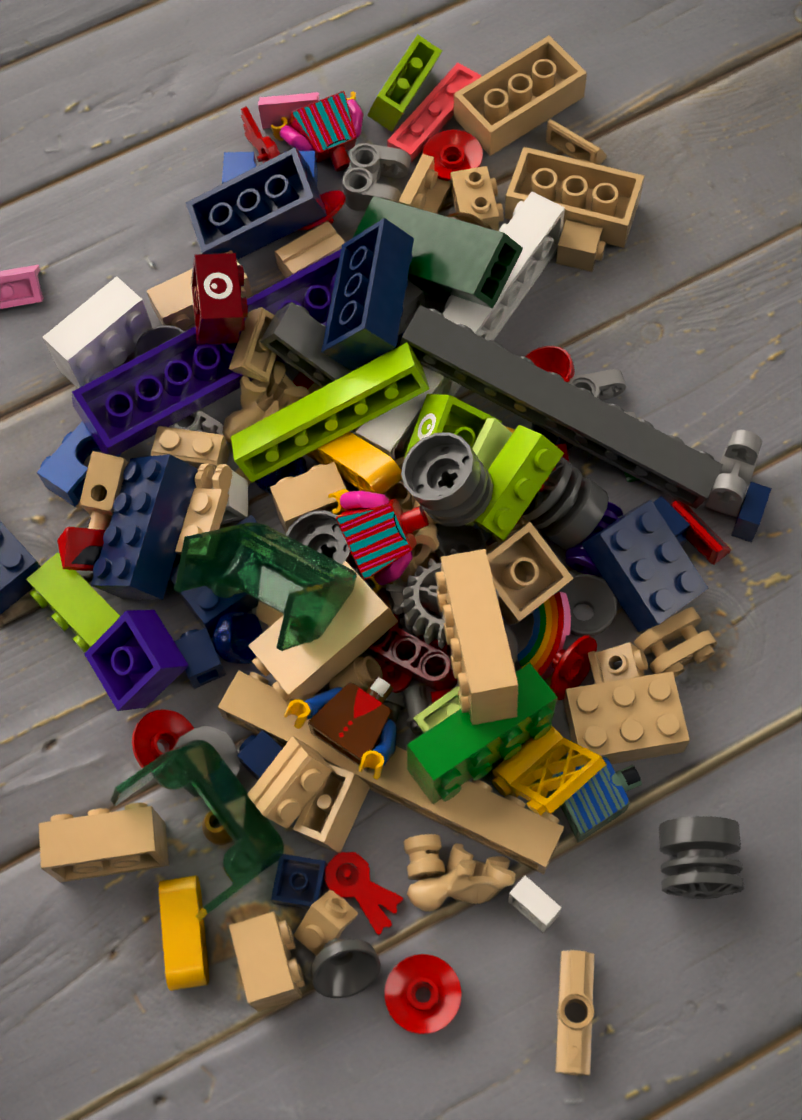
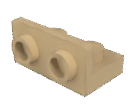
[398,154,451,214]

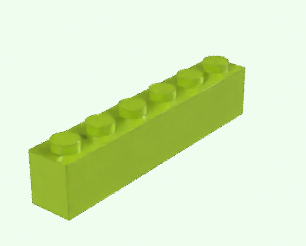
[231,342,430,483]

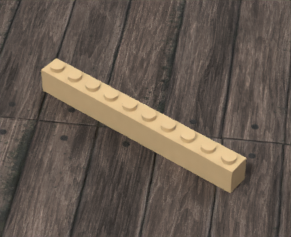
[218,670,564,874]

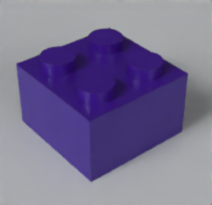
[84,609,189,711]

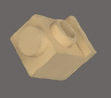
[588,642,648,684]

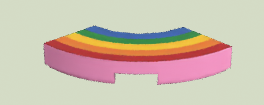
[517,591,571,681]

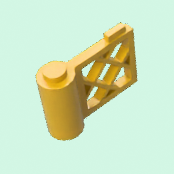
[492,725,607,816]

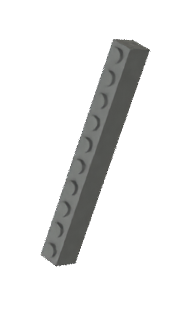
[399,305,723,509]

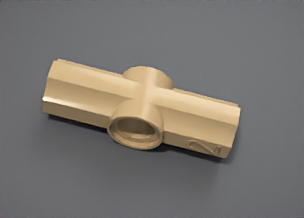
[555,950,595,1076]

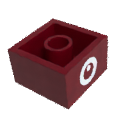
[191,253,248,345]

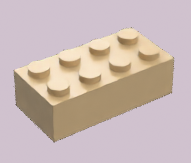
[454,36,587,156]
[505,147,644,248]
[435,549,518,725]

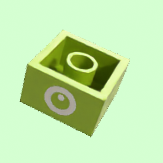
[404,394,502,458]

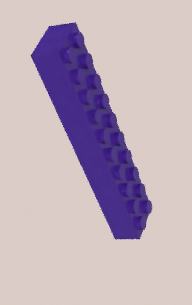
[72,249,341,456]

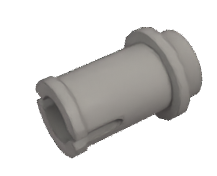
[403,685,428,733]

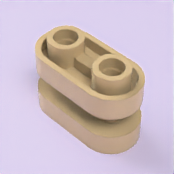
[634,607,717,678]

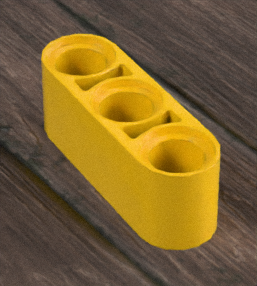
[158,875,209,991]

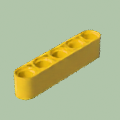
[306,432,402,494]

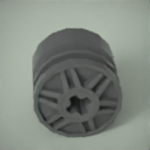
[401,432,493,527]
[521,457,609,549]
[282,511,363,588]
[659,816,744,899]

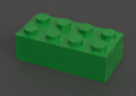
[407,663,557,804]

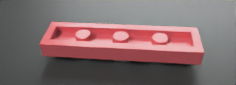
[387,63,482,162]

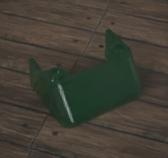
[174,523,357,651]
[111,740,284,921]

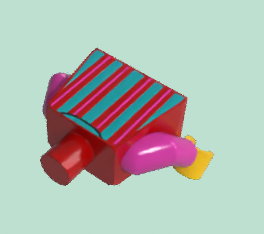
[270,91,363,172]
[328,489,429,593]

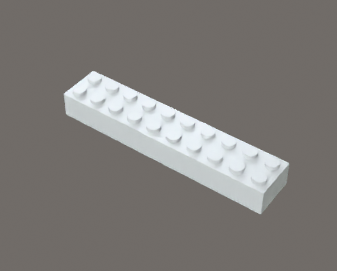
[355,192,565,460]

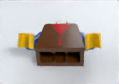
[284,677,397,779]

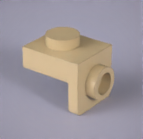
[293,890,358,956]

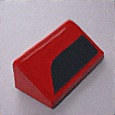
[671,500,731,565]
[57,527,106,571]

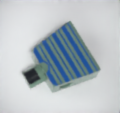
[552,757,642,842]

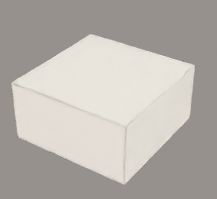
[508,876,562,933]

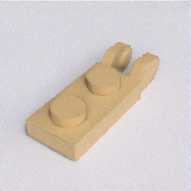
[175,464,233,558]

